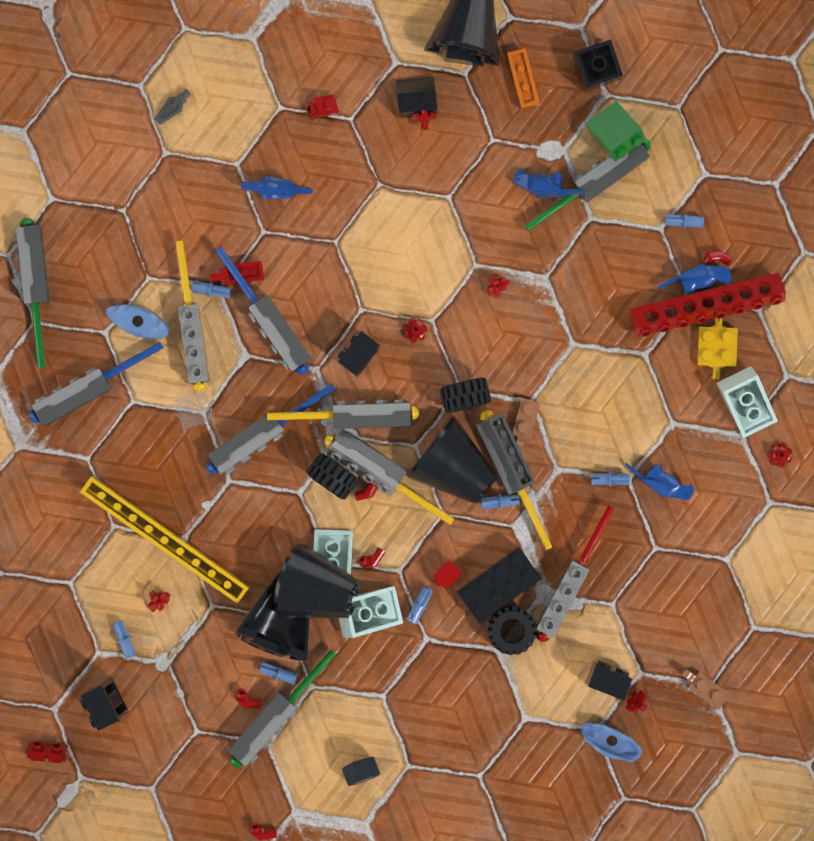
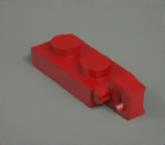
[210,261,265,286]

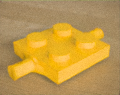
[698,318,738,380]

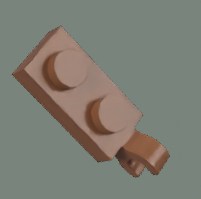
[512,398,540,451]
[680,668,731,710]

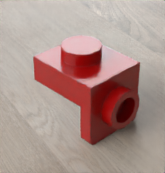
[306,94,339,120]

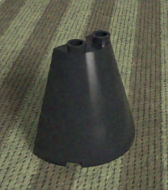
[424,0,500,66]
[407,416,497,503]
[274,543,360,618]
[235,573,310,661]

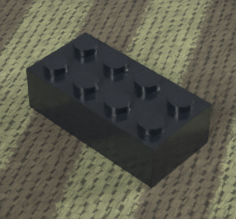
[456,547,542,624]
[80,678,129,731]

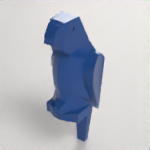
[514,169,584,198]
[241,176,313,199]
[658,264,731,295]
[625,463,694,500]

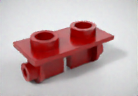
[26,741,68,764]

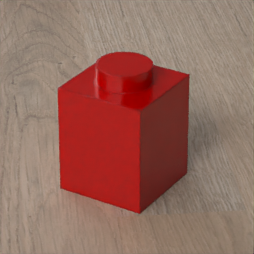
[433,560,462,590]

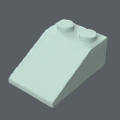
[717,366,778,438]
[313,529,353,575]
[339,586,403,638]

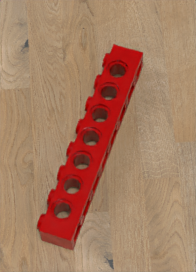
[630,273,786,337]

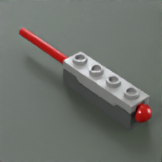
[536,505,615,642]

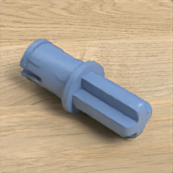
[665,213,704,229]
[192,280,231,298]
[592,472,630,487]
[481,493,520,510]
[406,586,433,624]
[113,620,137,659]
[259,662,298,685]

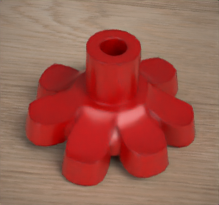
[411,111,436,130]
[487,275,510,297]
[402,318,428,343]
[767,442,792,468]
[148,591,171,612]
[625,690,647,713]

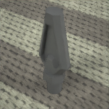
[155,89,191,125]

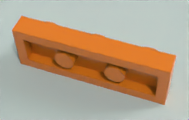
[507,48,540,109]

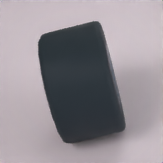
[342,757,380,786]

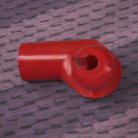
[704,249,733,266]
[354,482,378,501]
[358,548,386,568]
[235,689,261,709]
[249,823,277,841]

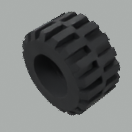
[439,377,492,413]
[306,453,359,500]
[487,606,537,655]

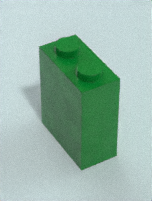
[586,101,646,162]

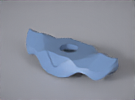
[106,304,169,339]
[581,722,643,762]

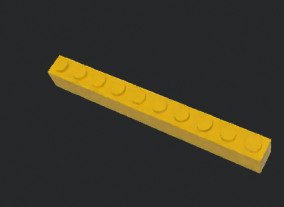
[80,476,250,604]

